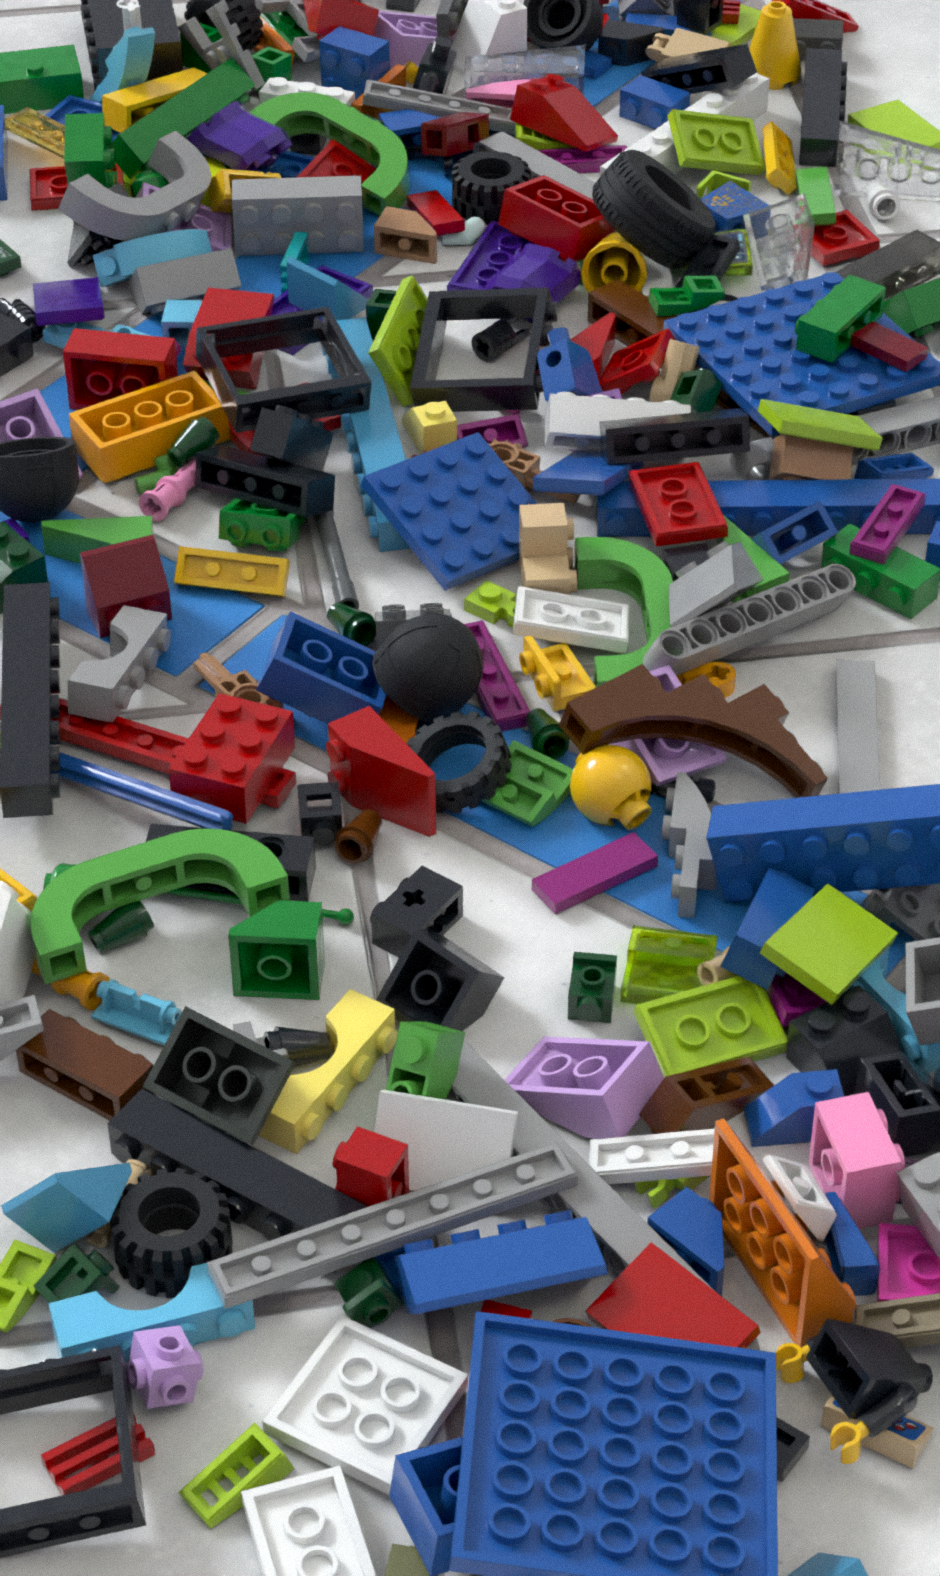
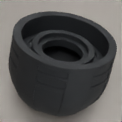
[523,0,603,58]
[0,437,79,523]
[372,613,483,723]

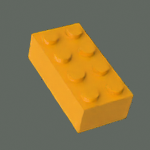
[69,371,230,483]

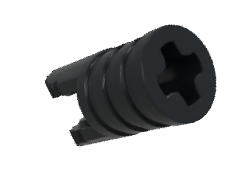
[0,298,46,343]
[471,318,531,362]

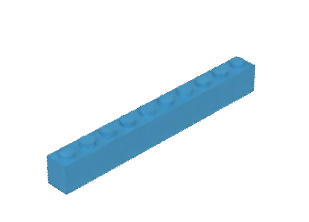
[321,317,411,552]

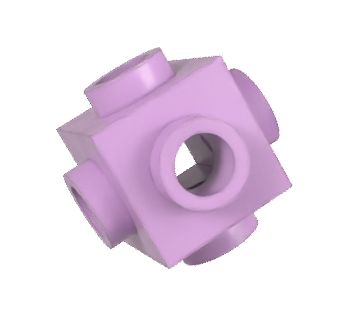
[127,1325,203,1409]

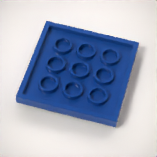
[361,432,537,591]

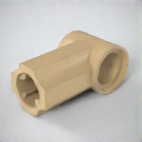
[650,339,700,403]

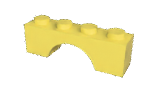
[258,989,398,1154]

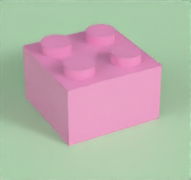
[808,1092,905,1229]

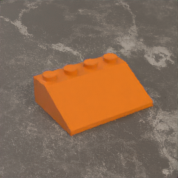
[709,1118,856,1347]

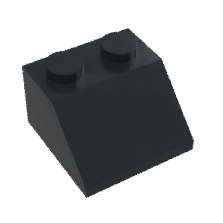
[376,928,505,1031]
[786,985,906,1097]

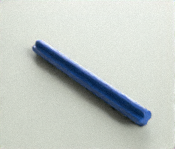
[53,752,233,831]

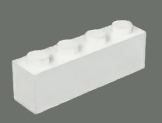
[545,392,691,459]

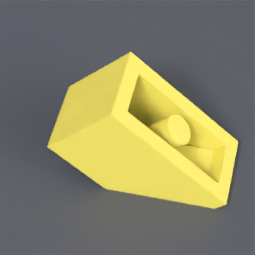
[402,401,457,454]

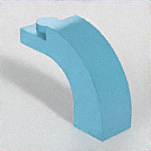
[93,229,212,287]

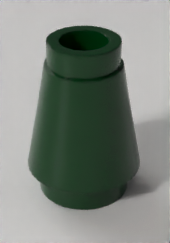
[167,417,220,467]
[327,602,376,646]
[525,708,570,760]
[87,901,154,954]

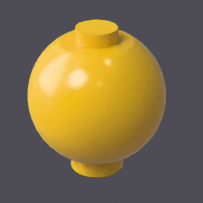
[570,745,652,830]

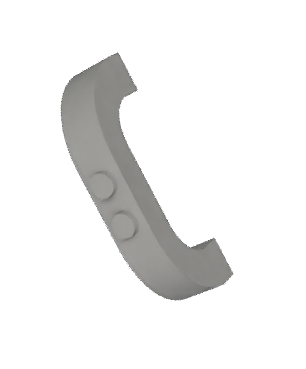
[58,131,211,241]

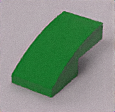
[648,276,725,317]

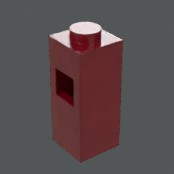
[421,112,489,157]

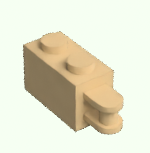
[645,28,730,61]

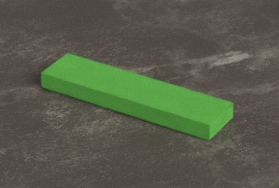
[796,167,836,227]

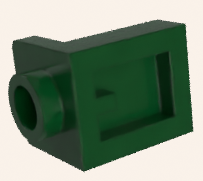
[33,1243,120,1303]
[334,1257,405,1329]

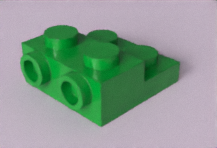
[218,498,308,552]

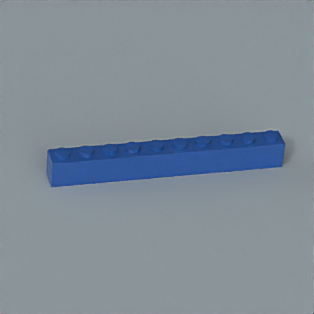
[595,479,940,537]

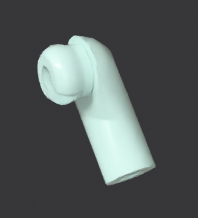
[442,217,485,245]

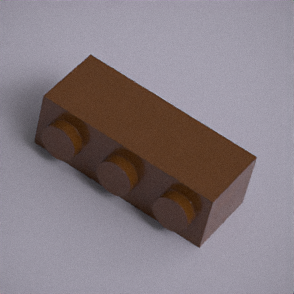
[16,1009,156,1121]

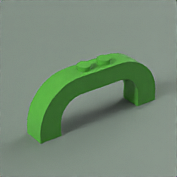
[250,92,410,217]
[574,537,673,687]
[31,829,290,985]

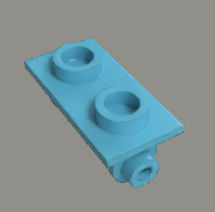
[91,979,182,1045]

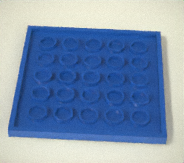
[663,272,940,437]
[449,1311,778,1576]

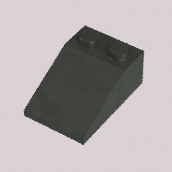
[143,1006,296,1146]

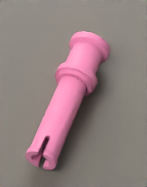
[139,458,196,521]

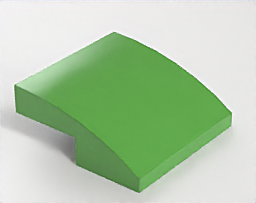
[482,740,573,827]

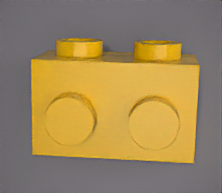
[519,635,596,712]

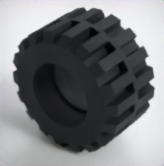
[184,0,263,52]
[452,151,531,225]
[110,1168,233,1298]

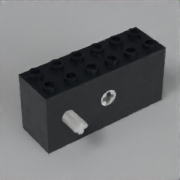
[80,0,183,91]

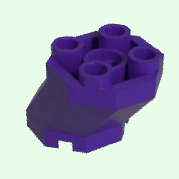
[187,101,293,171]
[484,243,582,324]

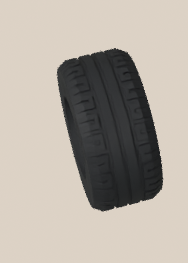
[592,150,715,269]

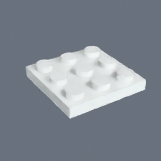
[262,1315,468,1495]

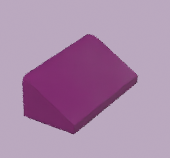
[457,413,528,448]

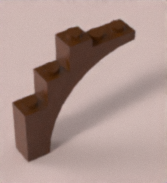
[559,664,828,798]

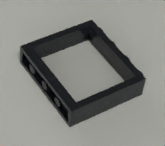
[410,287,557,412]
[196,307,372,433]
[0,1345,146,1558]

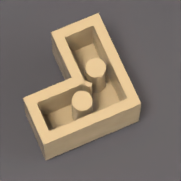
[519,503,577,595]

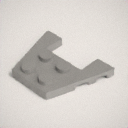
[178,0,265,93]
[255,0,320,63]

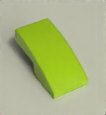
[0,1239,58,1333]

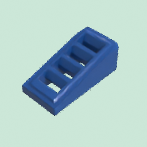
[854,452,934,479]
[824,1192,880,1296]

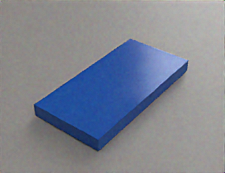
[533,450,644,496]

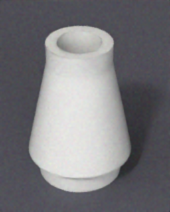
[866,183,900,220]

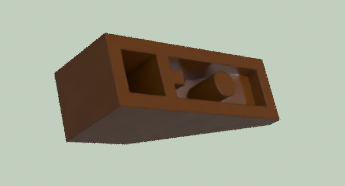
[639,1056,774,1134]

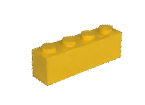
[102,67,207,133]

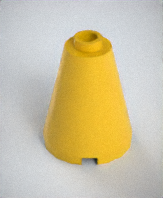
[749,1,802,90]
[581,232,647,292]

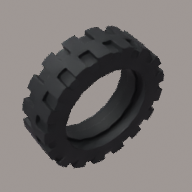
[407,712,512,813]

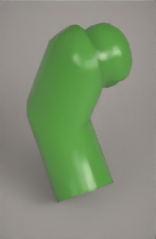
[134,454,178,495]

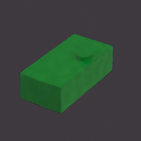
[0,44,84,114]

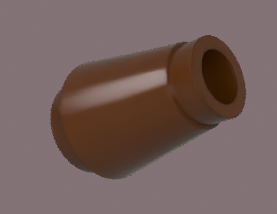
[335,809,382,864]

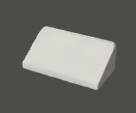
[763,1155,837,1242]

